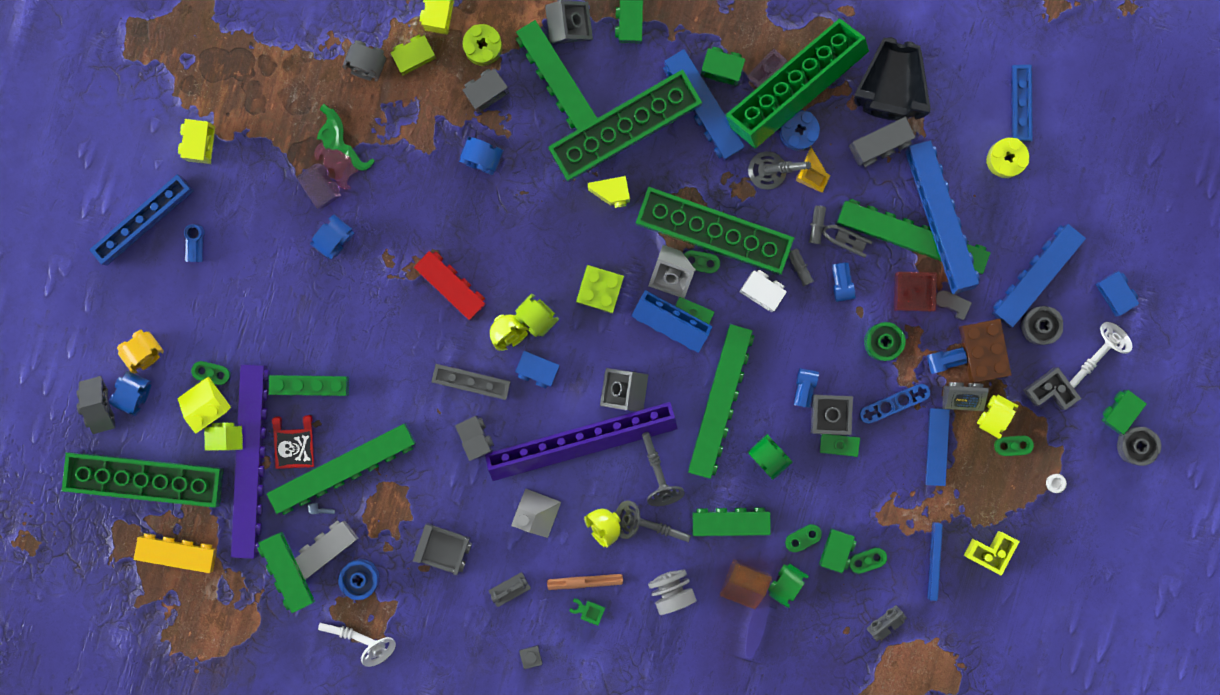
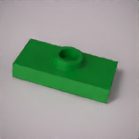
[676,297,714,324]
[819,434,860,457]

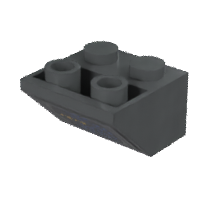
[942,382,988,411]

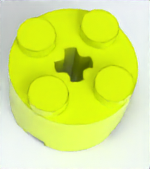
[986,138,1029,178]
[977,394,1018,439]

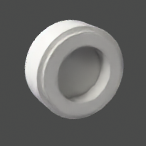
[1046,474,1067,493]

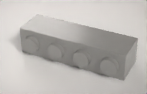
[295,520,359,580]

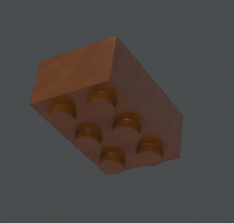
[959,319,1012,383]

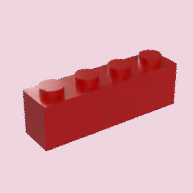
[414,251,486,321]

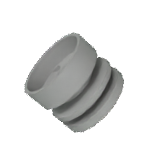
[648,569,697,615]

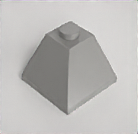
[648,245,695,298]
[511,489,561,538]

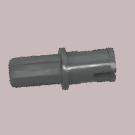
[809,205,826,244]
[788,248,814,287]

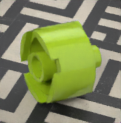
[463,24,502,66]
[514,293,559,337]

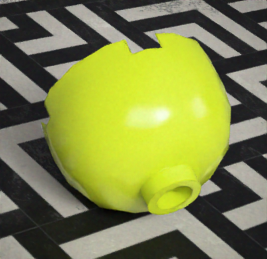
[490,315,529,351]
[584,508,621,548]

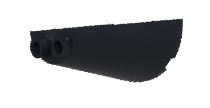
[854,37,931,121]

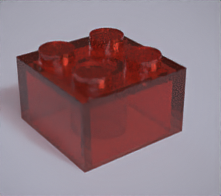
[894,272,937,312]

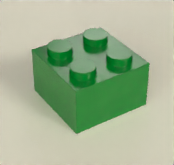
[700,47,745,87]

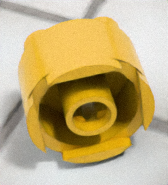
[117,330,164,374]

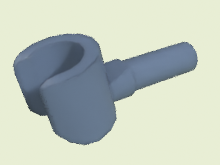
[308,503,335,514]

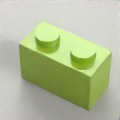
[390,35,436,76]
[204,422,243,450]

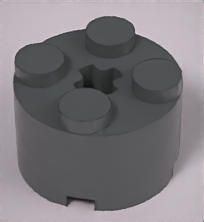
[342,40,386,81]
[1020,306,1063,345]
[1117,427,1161,466]

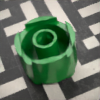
[864,322,906,361]
[748,434,793,480]
[768,563,809,608]

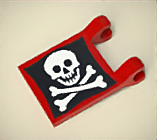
[272,415,314,469]

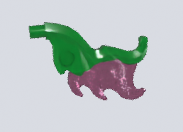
[315,104,375,190]

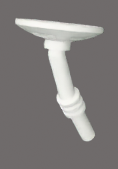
[1070,322,1132,388]
[318,623,396,667]

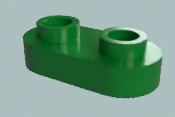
[684,250,720,274]
[191,361,231,385]
[994,436,1034,456]
[785,524,822,553]
[849,548,887,574]

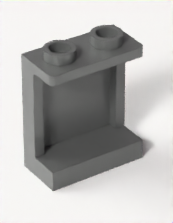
[413,523,472,576]

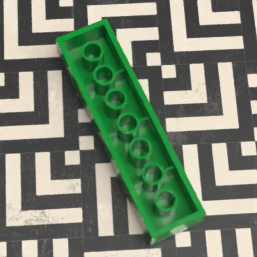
[726,18,869,149]
[548,69,702,182]
[635,187,794,275]
[62,452,224,508]

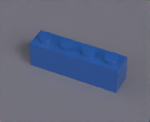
[631,290,712,353]

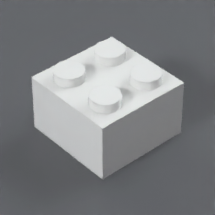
[739,270,787,312]

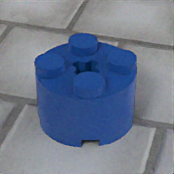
[779,110,820,151]
[459,136,504,176]
[310,214,355,260]
[109,371,151,416]
[338,559,380,600]

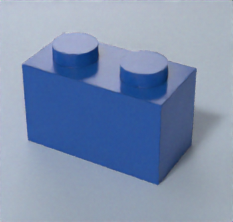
[1095,271,1139,316]
[515,351,560,388]

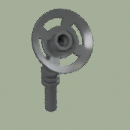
[748,151,811,190]
[642,432,685,506]
[615,501,691,543]

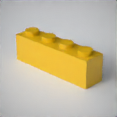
[134,533,217,573]

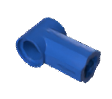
[184,224,205,262]
[832,262,856,302]
[926,347,967,374]
[793,368,819,408]

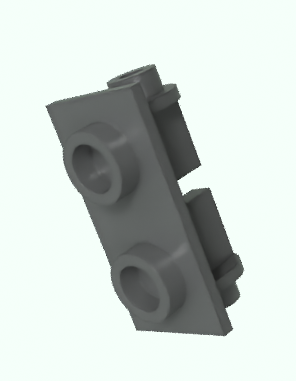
[488,572,531,607]
[866,605,907,642]

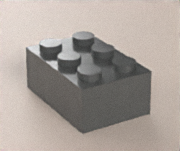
[849,117,916,167]

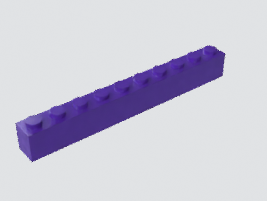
[231,365,270,559]
[485,402,678,481]

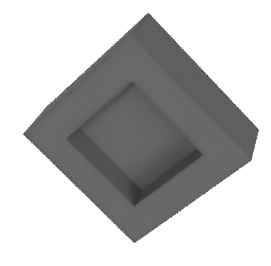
[519,645,543,669]

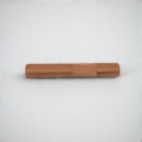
[547,574,623,590]

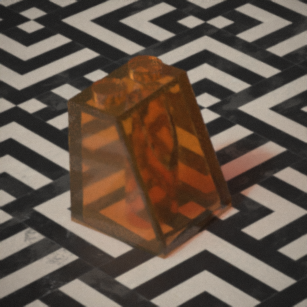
[719,560,772,609]

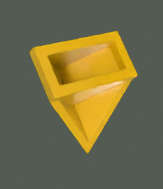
[795,147,830,193]

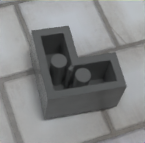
[1023,367,1081,410]
[77,376,115,434]
[455,416,494,461]

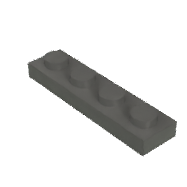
[432,364,511,400]

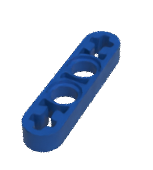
[859,384,930,424]

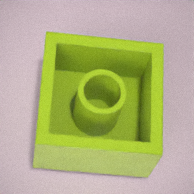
[576,265,624,314]

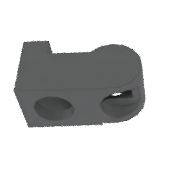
[933,291,972,321]

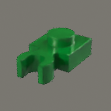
[569,598,605,626]

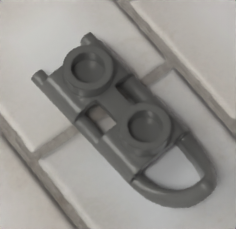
[822,225,872,258]

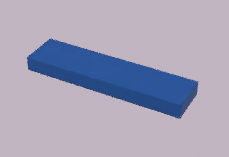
[1012,65,1033,142]
[925,408,950,486]
[927,522,943,601]

